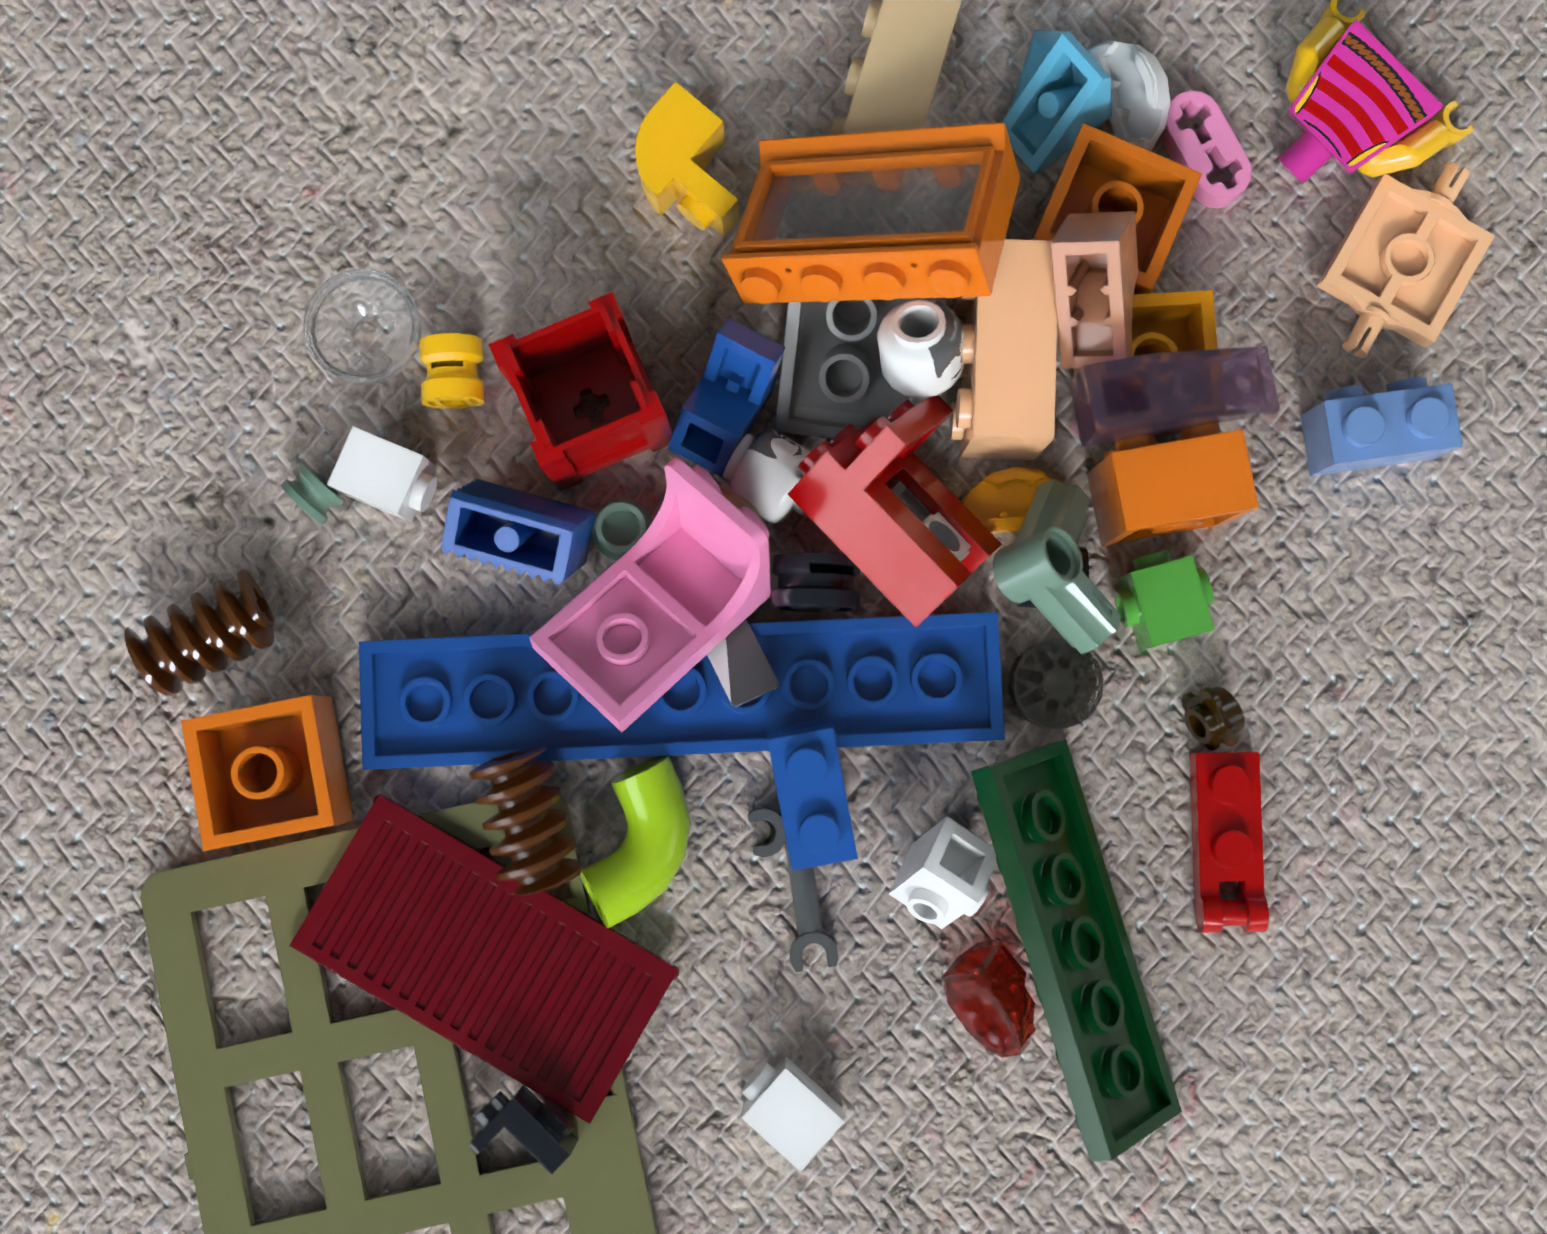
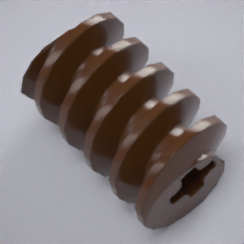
[124,569,274,696]
[469,747,582,895]

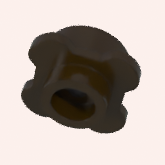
[1181,687,1245,751]

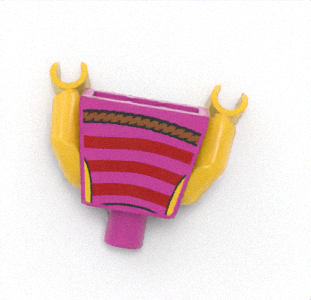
[1277,0,1474,185]

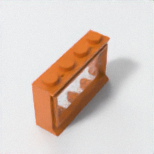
[722,122,1020,304]

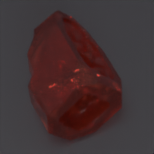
[942,938,1035,1058]

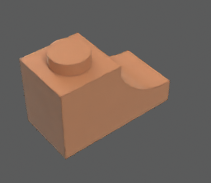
[1051,211,1139,369]

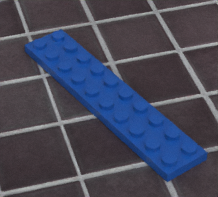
[359,612,1005,770]

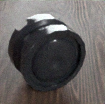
[771,552,861,612]

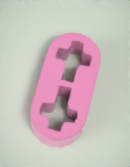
[1160,90,1252,209]

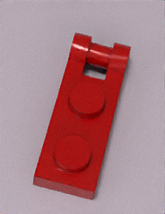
[1189,752,1269,933]

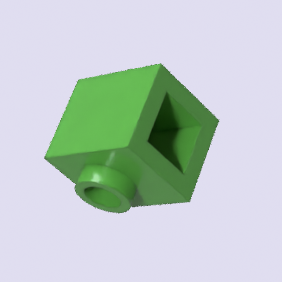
[1114,549,1215,651]

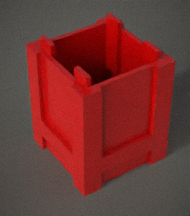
[488,292,673,491]

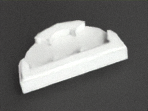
[1087,40,1171,151]

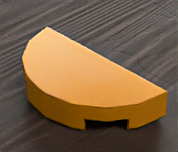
[963,467,1053,534]

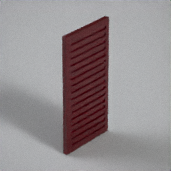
[289,794,679,1124]

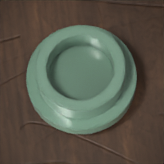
[592,498,653,561]

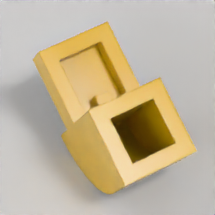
[635,81,740,237]

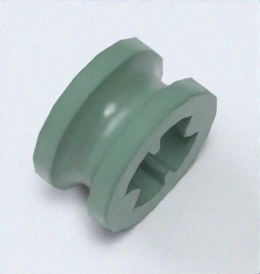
[281,462,345,524]

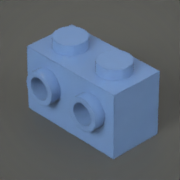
[1300,377,1463,477]

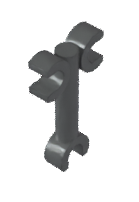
[748,807,838,972]

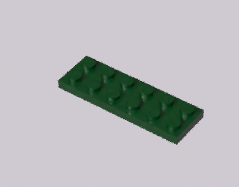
[970,739,1182,1162]

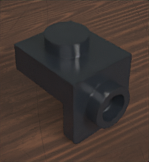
[467,1085,579,1175]

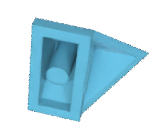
[1002,30,1112,174]

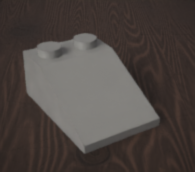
[775,230,919,439]

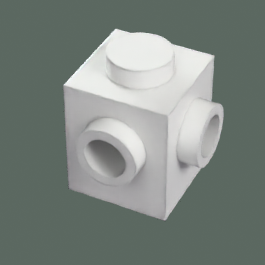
[889,816,997,929]

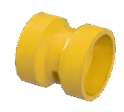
[419,333,485,409]

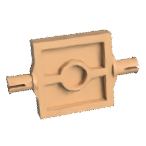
[1316,162,1495,358]

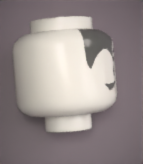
[877,299,964,398]
[723,429,811,524]

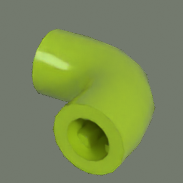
[580,756,691,928]

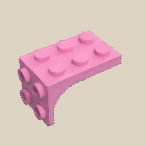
[530,457,771,732]

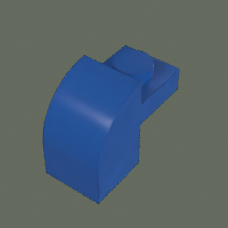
[668,317,786,478]

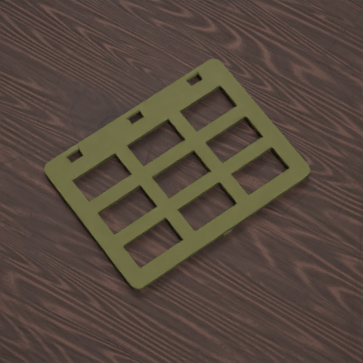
[141,796,658,1234]

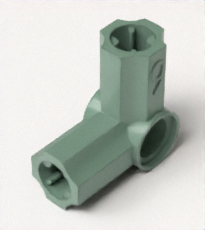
[992,479,1121,654]

